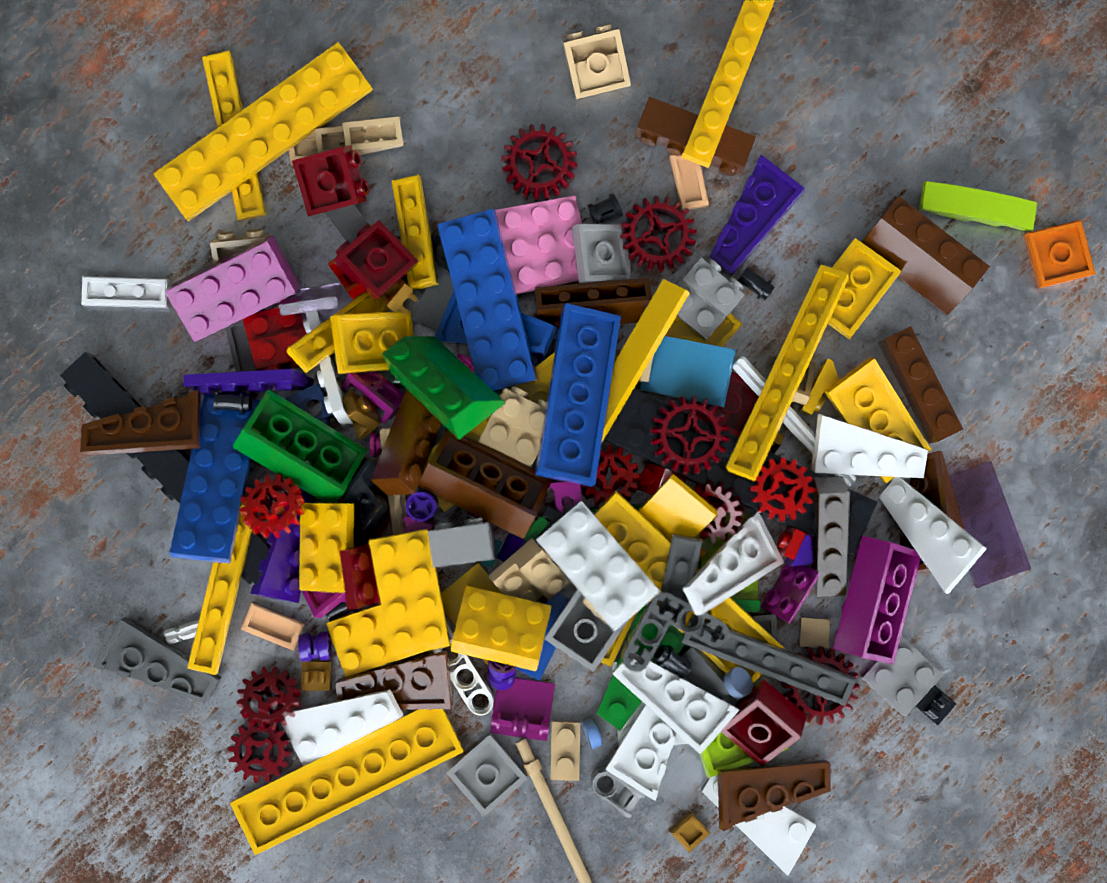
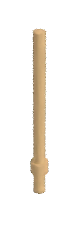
[515,738,592,883]

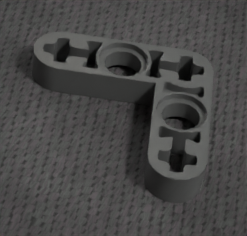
[621,591,730,672]

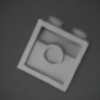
[677,258,745,341]

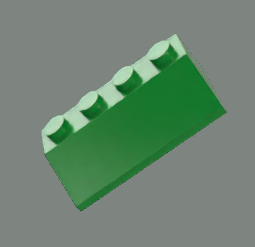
[382,336,505,440]
[232,389,367,503]

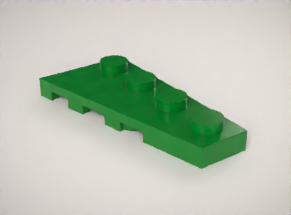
[597,604,685,731]

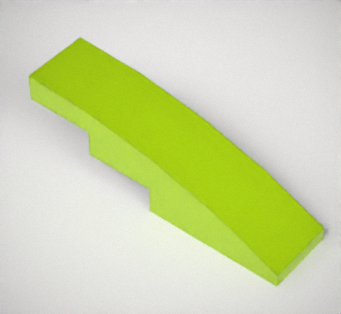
[919,181,1037,231]

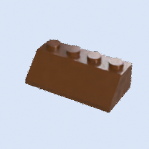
[861,196,990,316]
[418,429,552,539]

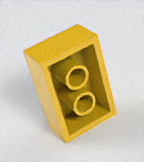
[451,586,551,671]

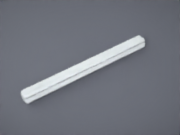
[733,356,856,487]

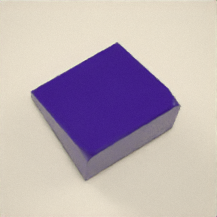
[498,533,527,562]
[785,534,814,566]

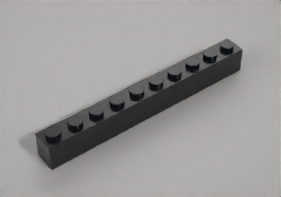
[60,352,271,584]

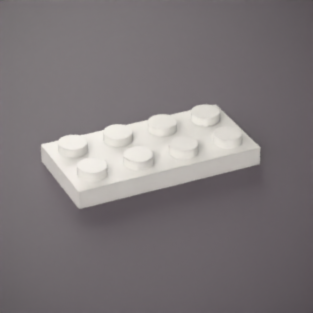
[537,501,660,631]

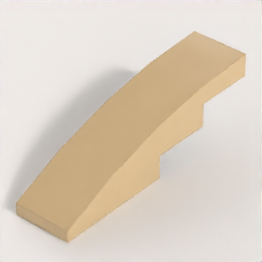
[289,116,403,166]

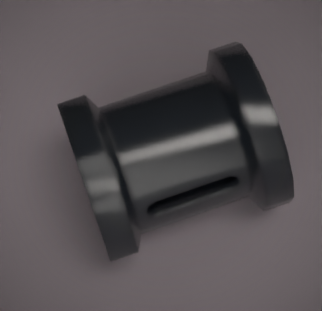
[587,193,623,224]

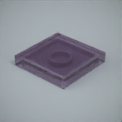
[279,283,343,316]

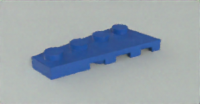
[435,291,557,355]

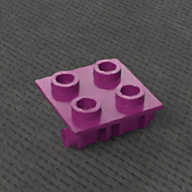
[761,564,821,624]
[490,678,555,741]

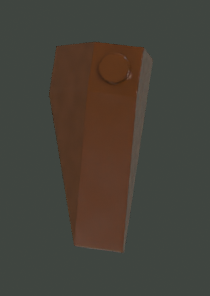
[900,451,965,574]

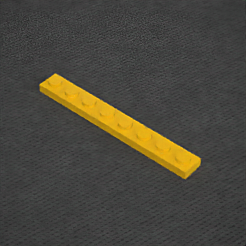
[682,0,775,168]
[726,265,849,481]

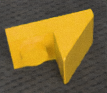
[798,358,839,416]

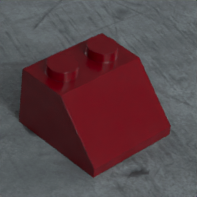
[721,678,807,766]

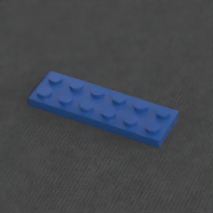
[437,209,538,391]
[535,303,621,487]
[169,394,261,564]

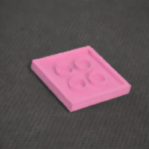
[495,196,582,295]

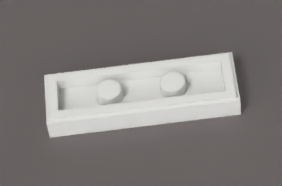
[81,276,170,308]

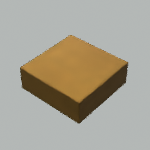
[669,810,711,853]

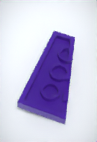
[709,155,805,277]
[183,369,314,395]
[250,485,315,603]

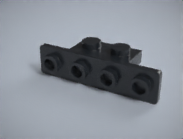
[337,458,390,547]

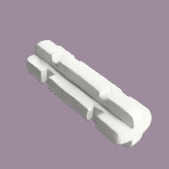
[164,619,199,644]

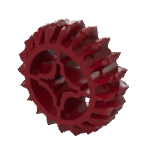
[501,124,578,201]
[620,196,697,273]
[650,395,730,474]
[781,646,860,725]

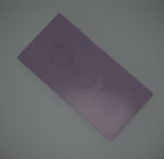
[949,461,1031,588]

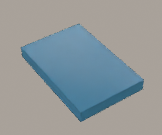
[640,336,736,407]

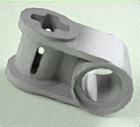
[591,766,646,819]

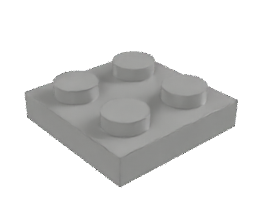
[572,224,632,283]
[861,636,944,717]
[446,733,528,817]

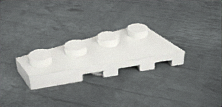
[303,305,353,430]
[811,413,928,478]
[879,477,987,594]
[683,511,784,615]
[612,652,739,754]
[605,669,686,801]
[281,689,403,766]
[701,775,817,875]

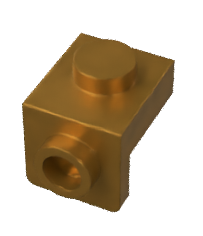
[343,390,381,440]

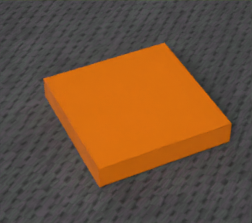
[1024,220,1096,289]

